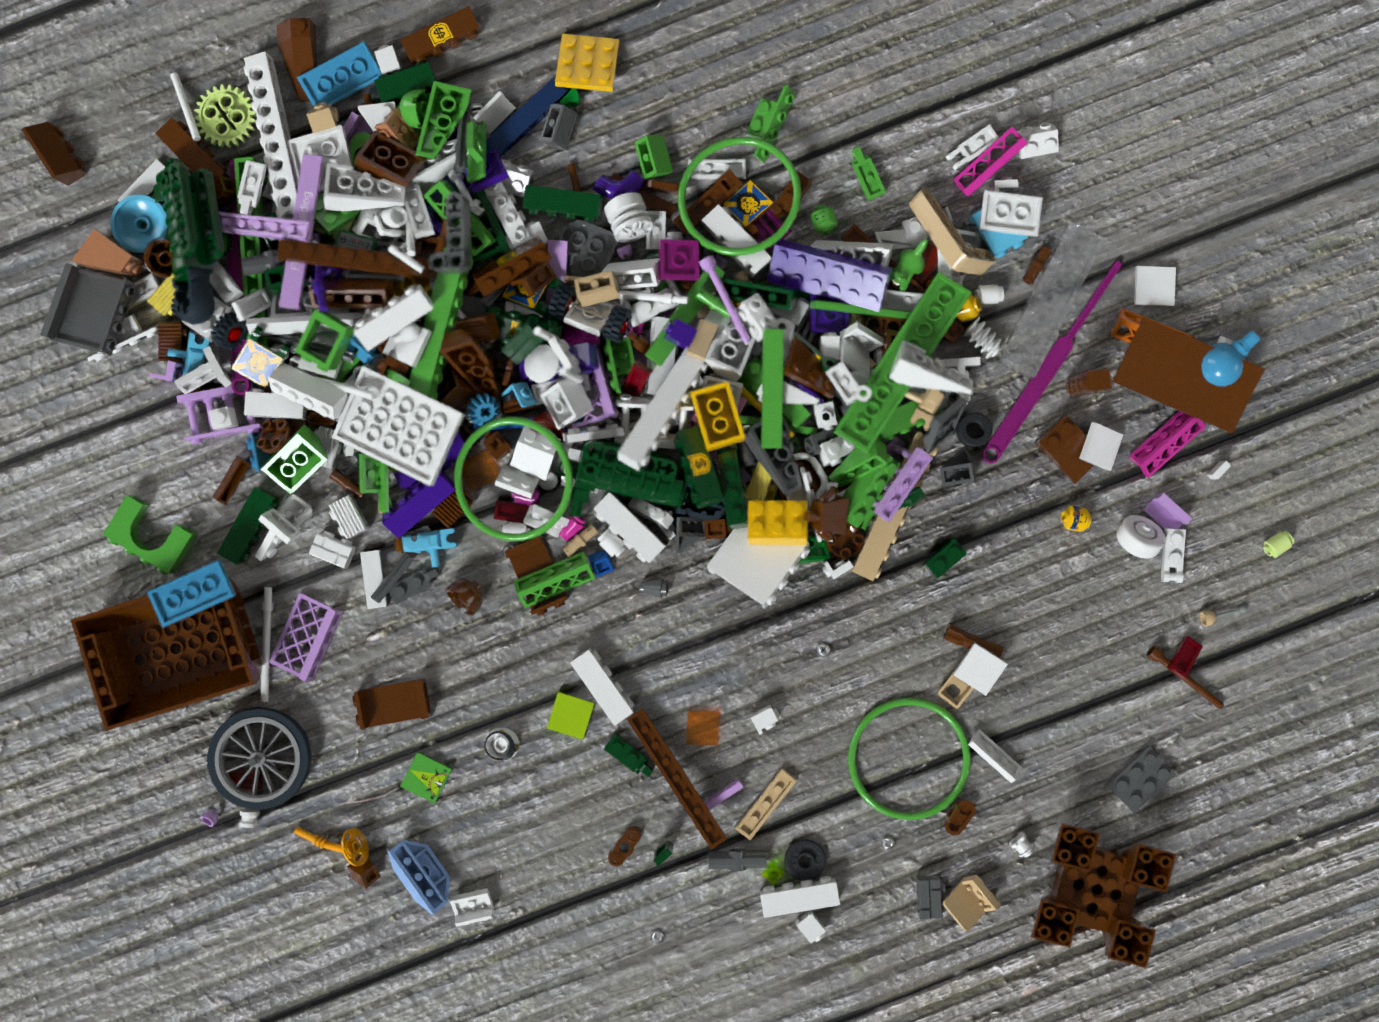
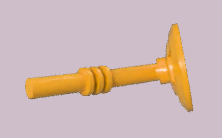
[294,826,369,866]

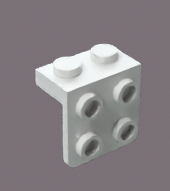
[840,322,884,375]

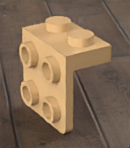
[943,875,1001,931]

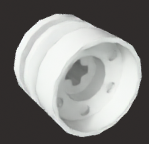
[604,192,653,243]

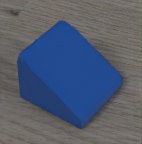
[589,549,615,578]

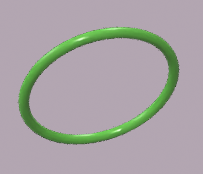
[678,137,801,256]
[454,417,573,541]
[848,698,971,820]

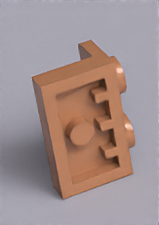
[374,108,420,150]

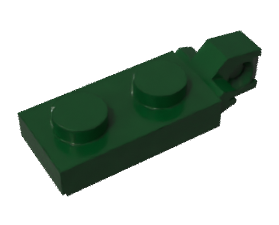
[604,733,654,777]

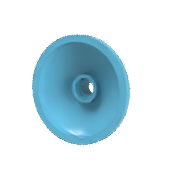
[110,195,168,253]

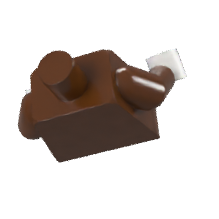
[804,482,849,542]

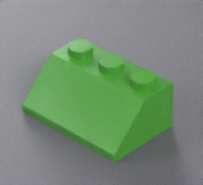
[261,424,328,495]

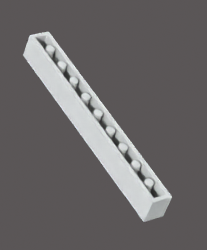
[618,308,737,471]

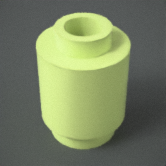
[1263,531,1294,558]

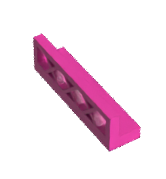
[953,127,1028,197]
[1129,411,1206,478]

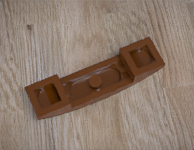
[672,169,742,236]

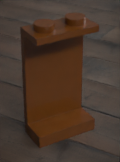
[504,536,569,616]
[352,678,432,730]

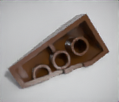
[276,18,317,102]
[440,329,501,398]

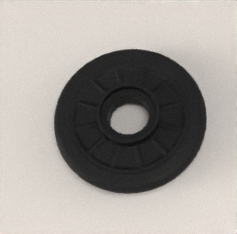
[784,839,826,881]

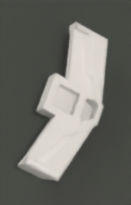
[874,206,953,250]

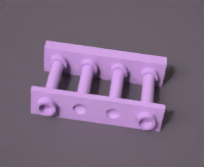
[176,382,262,445]
[873,435,933,523]

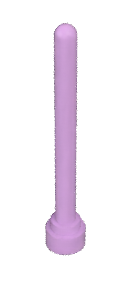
[699,256,750,343]

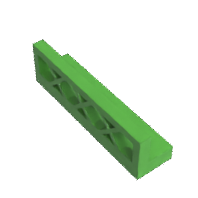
[424,180,496,257]
[514,551,595,608]

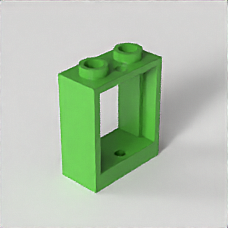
[295,309,354,372]

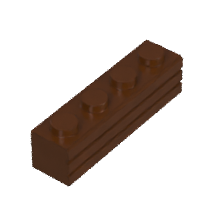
[212,456,251,505]

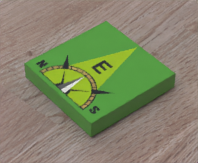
[400,751,452,803]

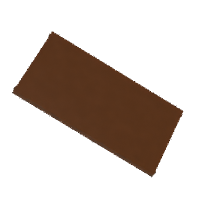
[1112,317,1265,434]

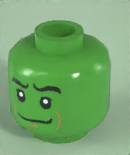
[810,204,838,235]

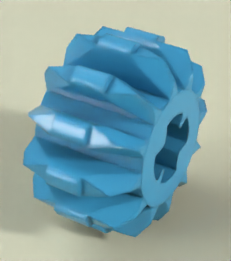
[466,393,500,426]

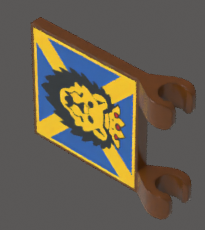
[722,179,783,239]

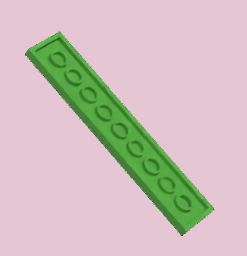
[834,272,972,454]

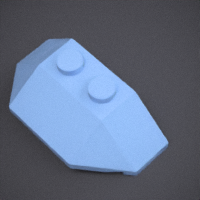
[388,840,450,915]

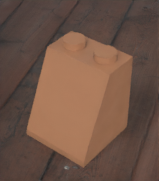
[72,229,145,277]

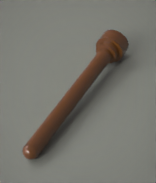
[1146,645,1224,709]

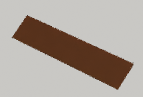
[611,172,676,219]

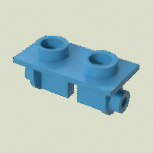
[347,334,381,365]
[246,432,270,472]

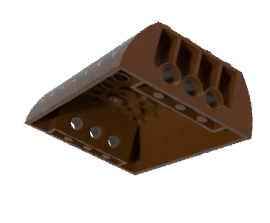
[70,576,262,732]

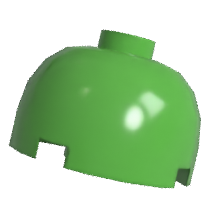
[398,89,430,129]

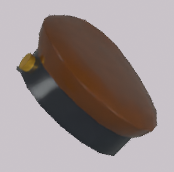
[501,386,536,413]

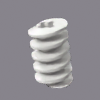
[964,316,1006,359]

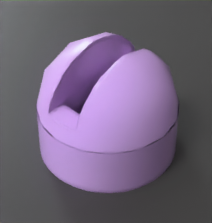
[201,810,218,827]

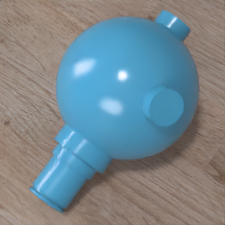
[1202,330,1261,386]

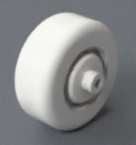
[1116,515,1166,559]

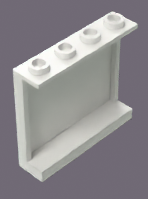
[707,510,810,609]

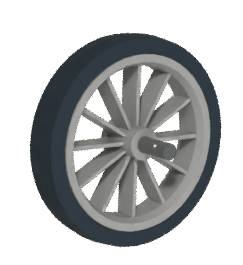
[207,707,312,810]

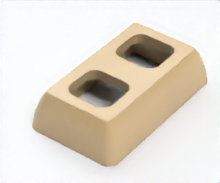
[938,672,974,709]

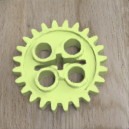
[194,84,256,148]

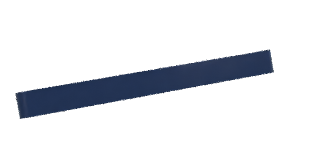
[423,76,572,218]

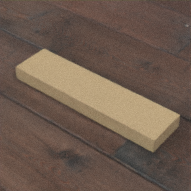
[735,768,797,840]

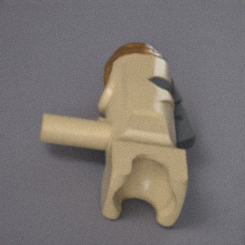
[905,388,950,431]

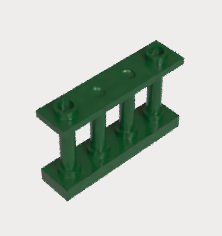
[437,190,511,275]

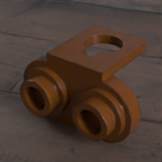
[944,800,975,835]

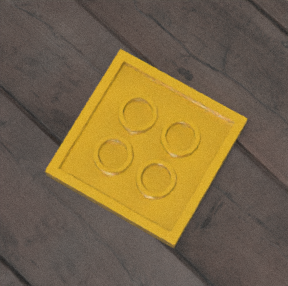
[555,33,619,92]

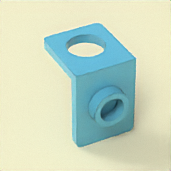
[501,382,537,408]

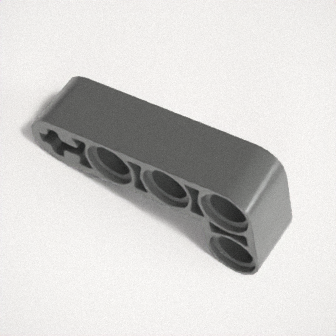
[429,192,471,274]

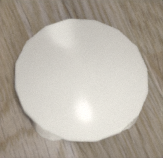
[524,345,561,384]

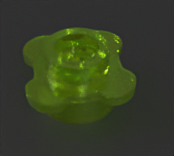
[762,862,785,885]

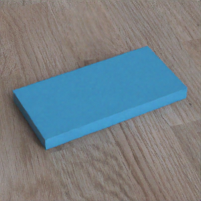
[297,41,383,107]
[147,560,236,628]

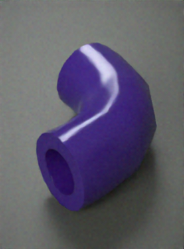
[593,170,646,199]

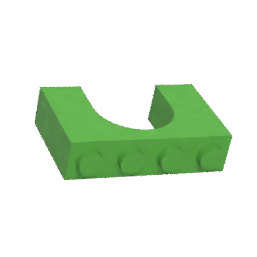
[103,495,198,575]

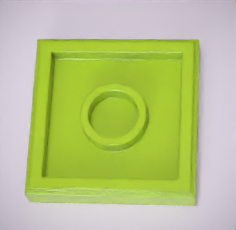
[547,691,595,740]

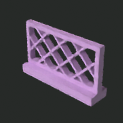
[558,344,619,428]
[269,593,343,682]

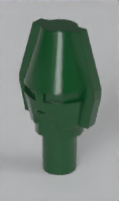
[897,486,925,511]

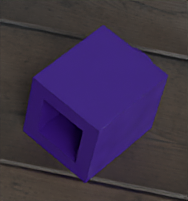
[664,319,698,349]

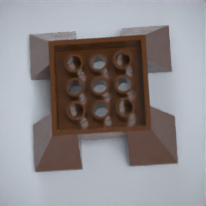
[1031,823,1177,968]

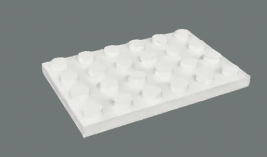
[332,366,465,486]

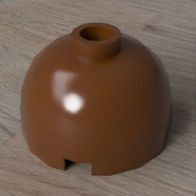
[144,237,173,277]
[445,579,483,617]

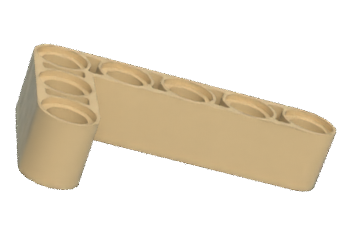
[909,188,995,275]

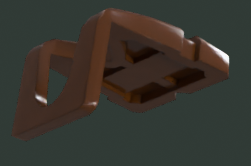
[491,355,517,386]

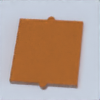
[462,450,499,491]
[686,709,719,747]

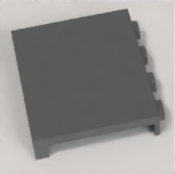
[40,263,136,356]

